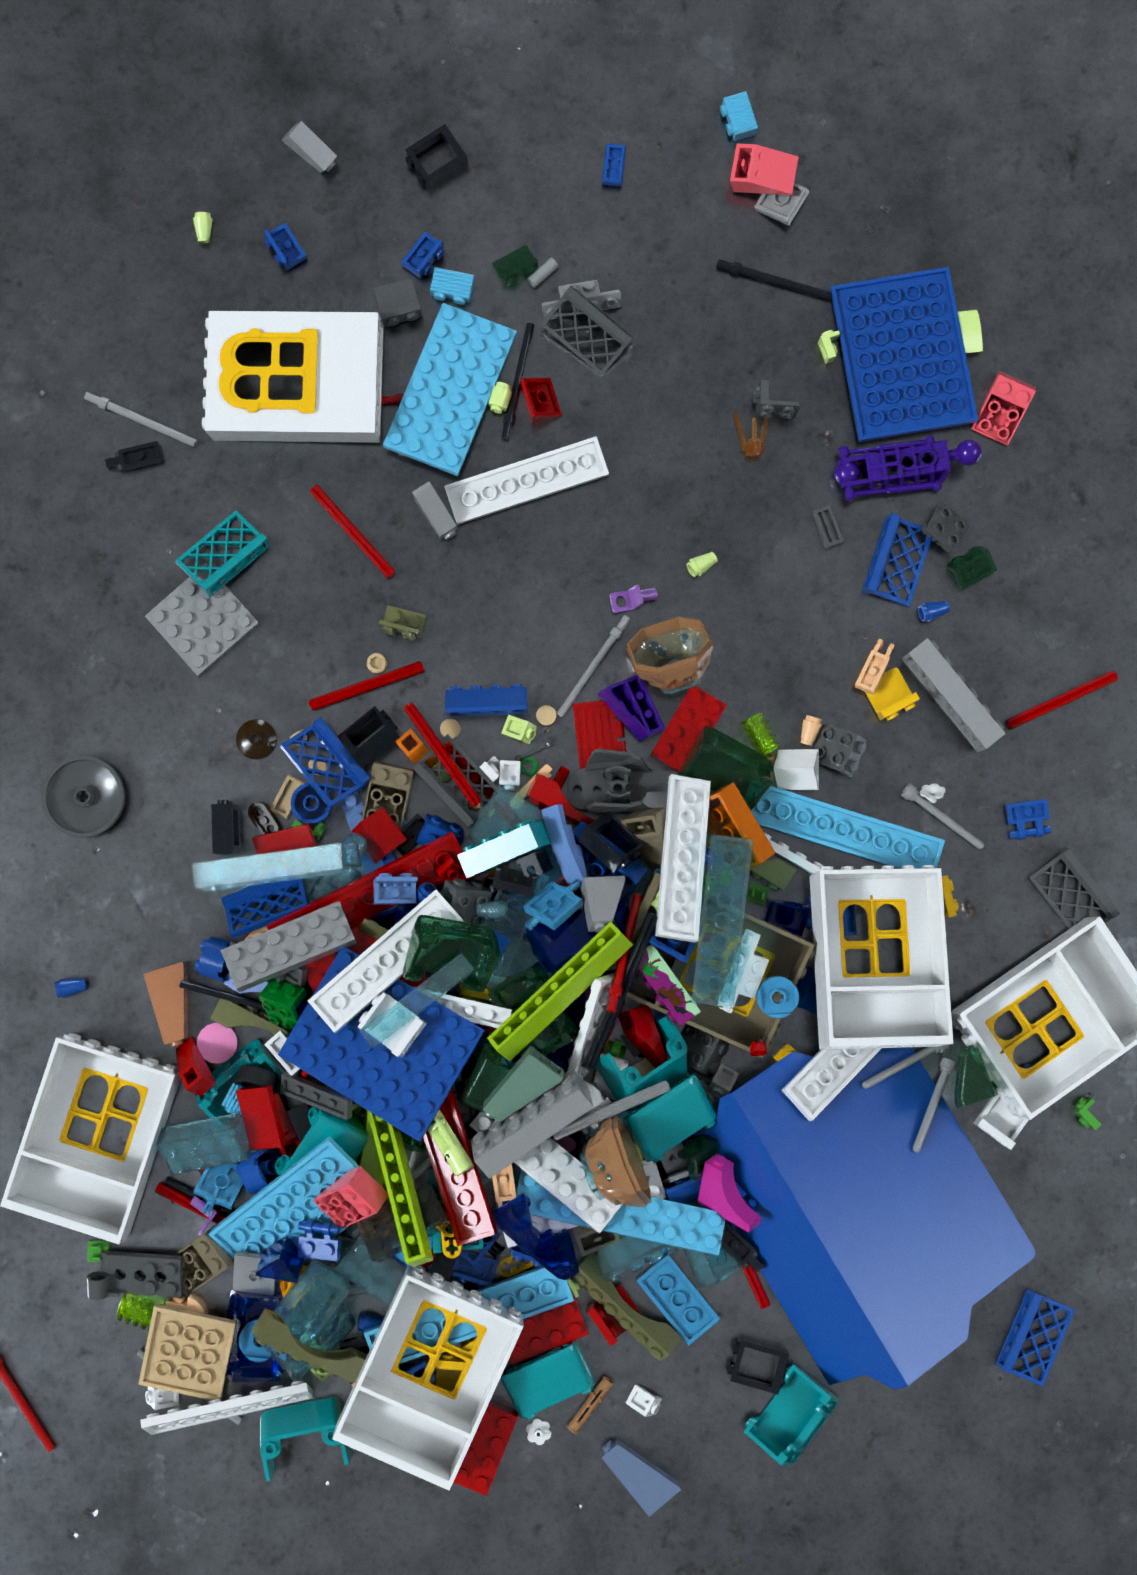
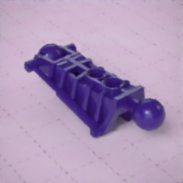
[834,436,982,501]

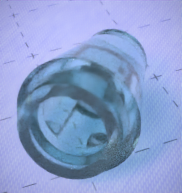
[477,899,508,920]

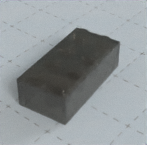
[356,1183,451,1263]

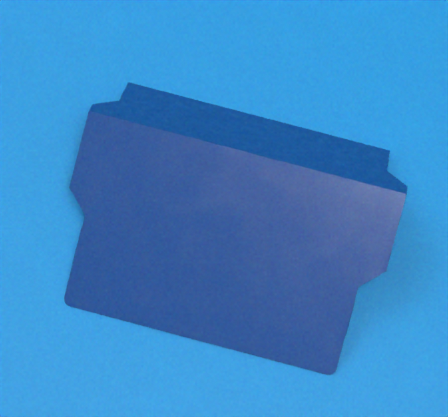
[694,1047,1035,1390]

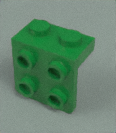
[258,979,307,1031]

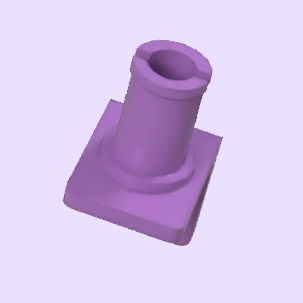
[609,584,658,613]
[190,1196,217,1236]

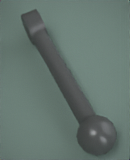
[515,741,554,762]

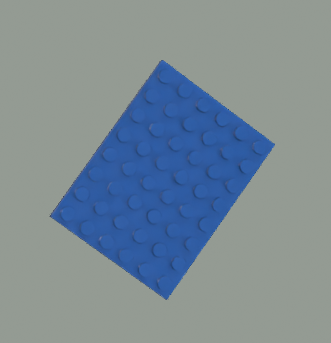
[830,267,978,442]
[278,947,485,1142]

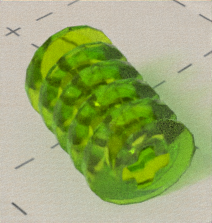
[740,713,780,758]
[116,1294,154,1332]

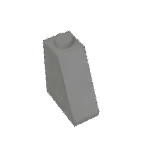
[282,121,337,173]
[412,481,458,540]
[580,876,625,933]

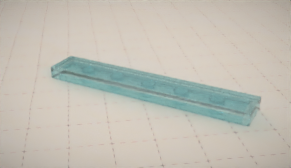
[360,953,475,1049]

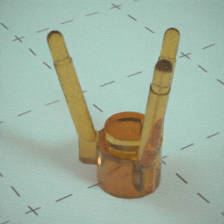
[733,413,768,457]

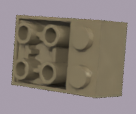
[361,761,415,830]
[621,807,666,869]
[174,1223,234,1295]
[572,1226,621,1256]

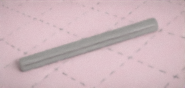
[553,1081,670,1140]

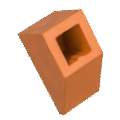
[395,728,438,768]

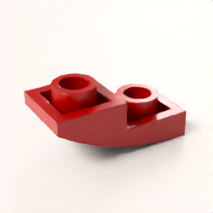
[436,857,474,882]

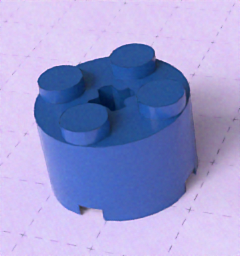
[291,783,332,824]
[195,936,230,982]
[236,1149,281,1194]

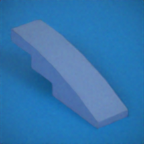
[541,804,587,888]

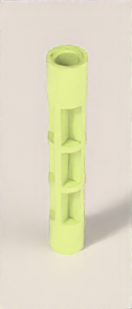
[428,1110,474,1177]

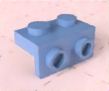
[373,873,418,905]

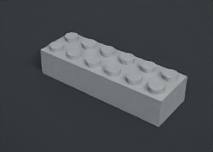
[902,638,1005,752]
[221,901,357,993]
[471,1069,594,1179]

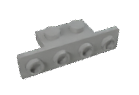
[542,280,622,320]

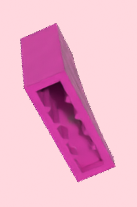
[697,1154,762,1232]

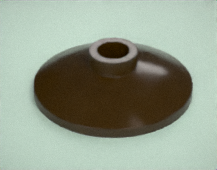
[236,719,277,760]

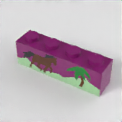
[637,943,701,1026]

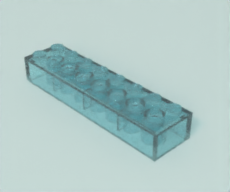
[690,834,753,1009]
[192,843,361,892]

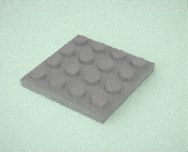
[145,563,259,676]

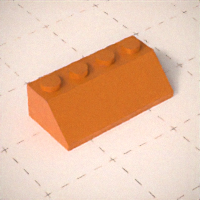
[707,782,775,874]

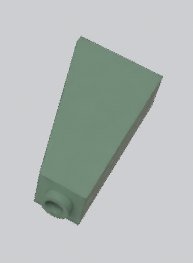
[483,1046,564,1122]

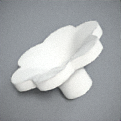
[920,784,945,803]
[526,1418,551,1445]

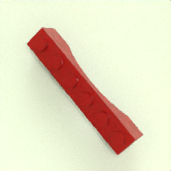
[526,774,621,848]

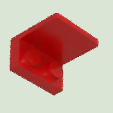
[587,1284,643,1346]

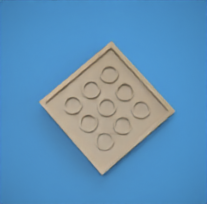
[138,1303,237,1400]

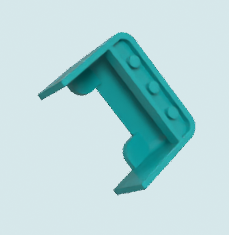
[596,1015,687,1112]
[260,1395,352,1482]

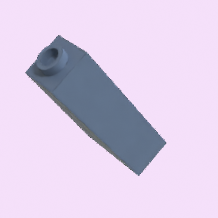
[601,1439,681,1517]

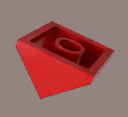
[520,378,562,425]
[351,807,408,864]

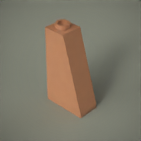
[143,961,188,1047]

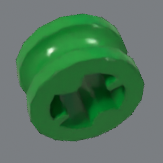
[520,757,538,776]

